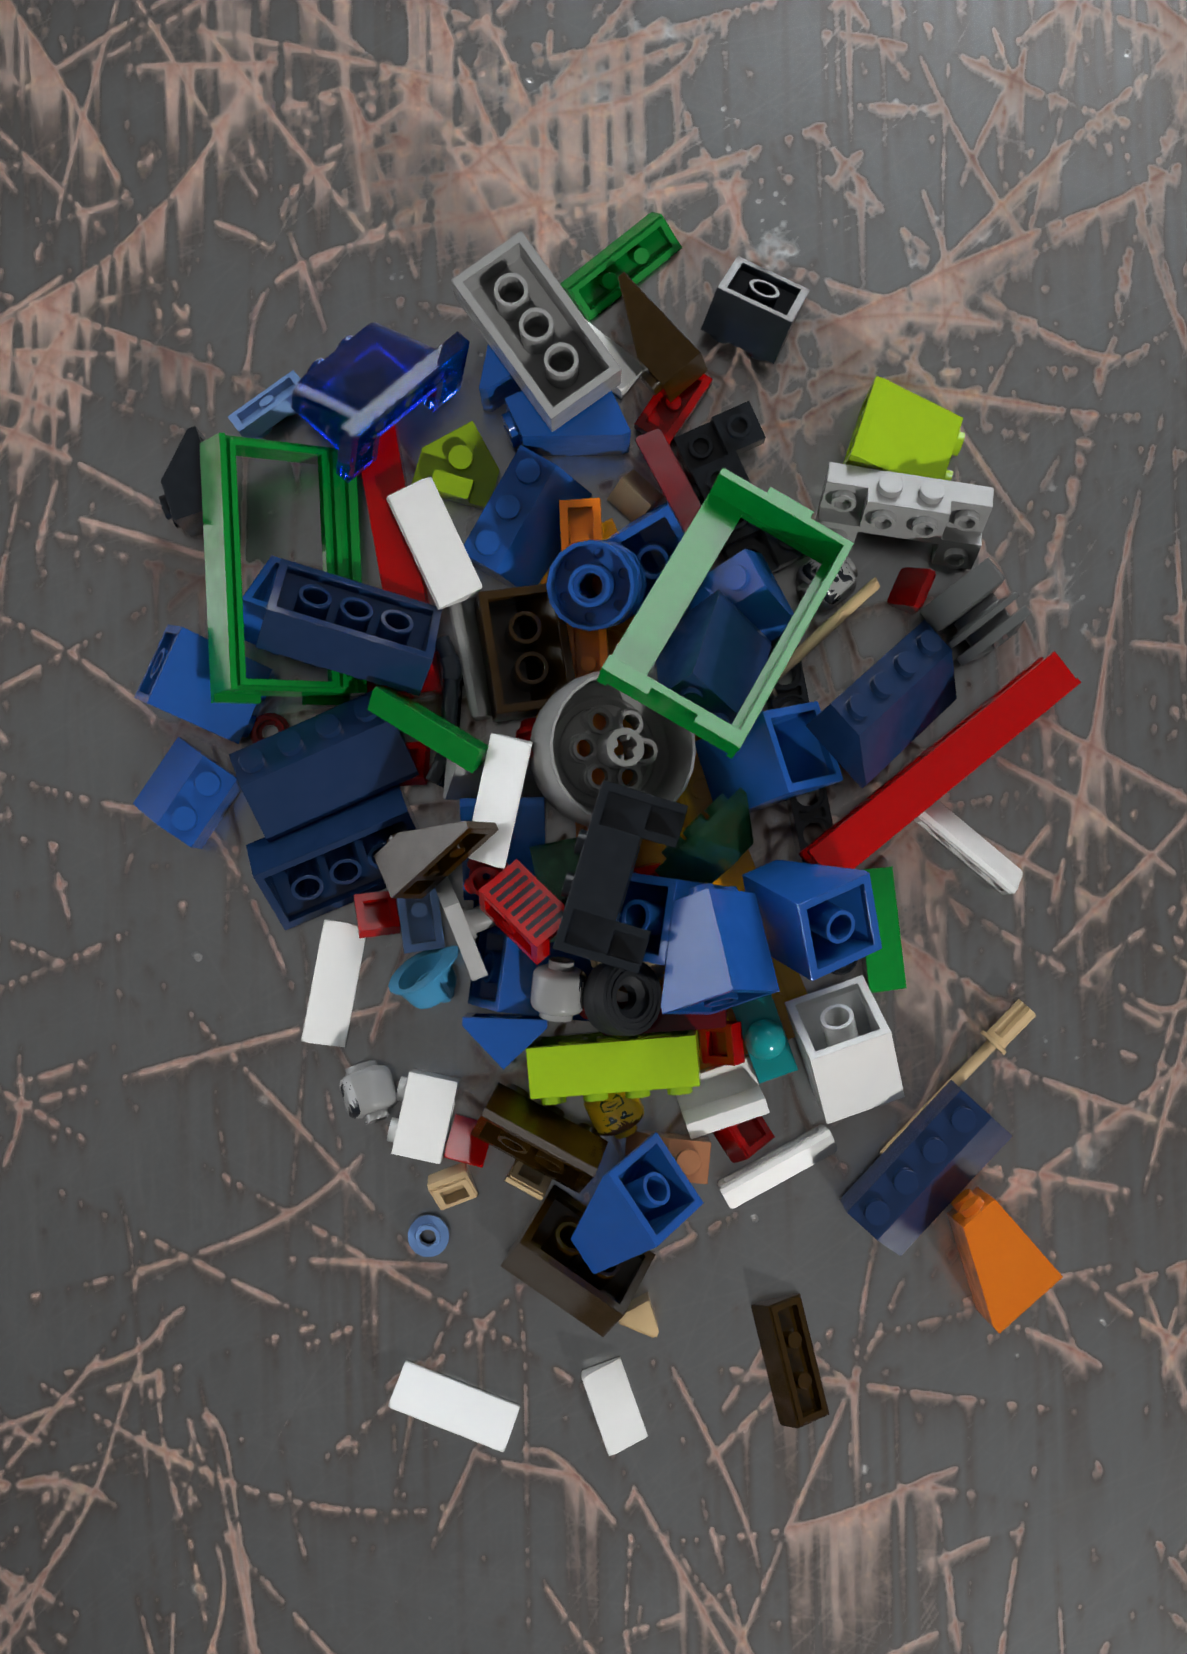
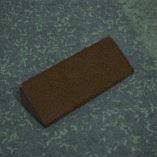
[751,1293,829,1429]

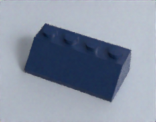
[255,558,442,696]
[805,620,957,788]
[229,690,420,842]
[246,784,420,930]
[839,1080,1012,1256]

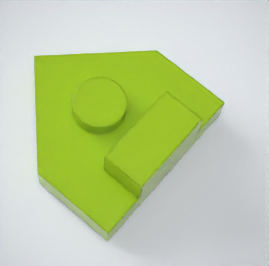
[411,421,501,510]

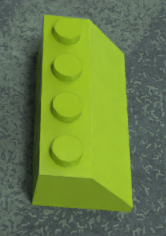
[526,1030,701,1105]

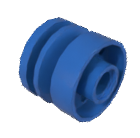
[546,540,647,631]

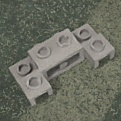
[815,462,994,570]

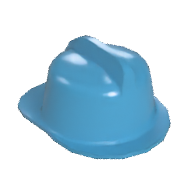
[388,946,460,1009]

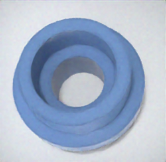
[408,1215,449,1257]

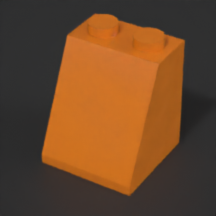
[947,1187,1063,1334]

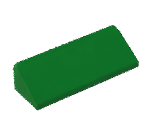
[560,212,682,322]
[367,686,488,773]
[861,866,907,993]

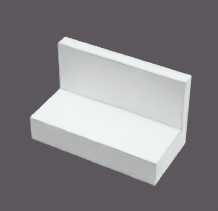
[676,1054,770,1139]

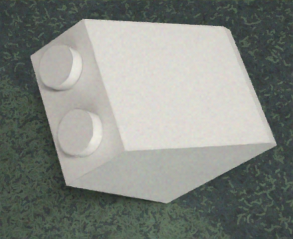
[785,975,905,1124]

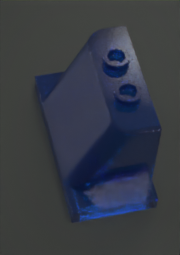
[291,322,470,483]

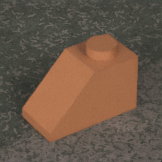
[624,1129,711,1184]

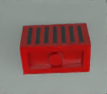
[479,859,565,965]

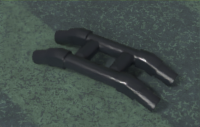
[425,635,464,788]

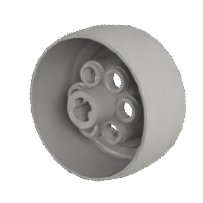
[530,671,696,827]

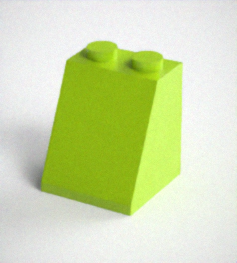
[843,376,965,481]

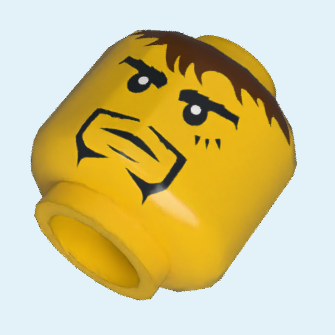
[584,1092,644,1139]

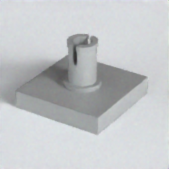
[435,876,496,981]

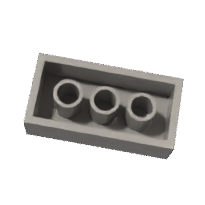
[451,231,622,432]

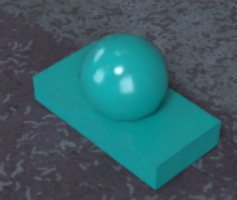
[732,994,798,1084]

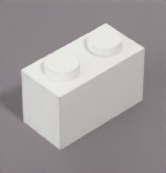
[387,1068,461,1164]

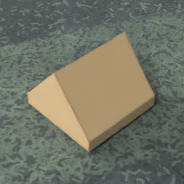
[607,469,664,522]
[504,1159,552,1201]
[427,1162,479,1210]
[618,1292,659,1338]

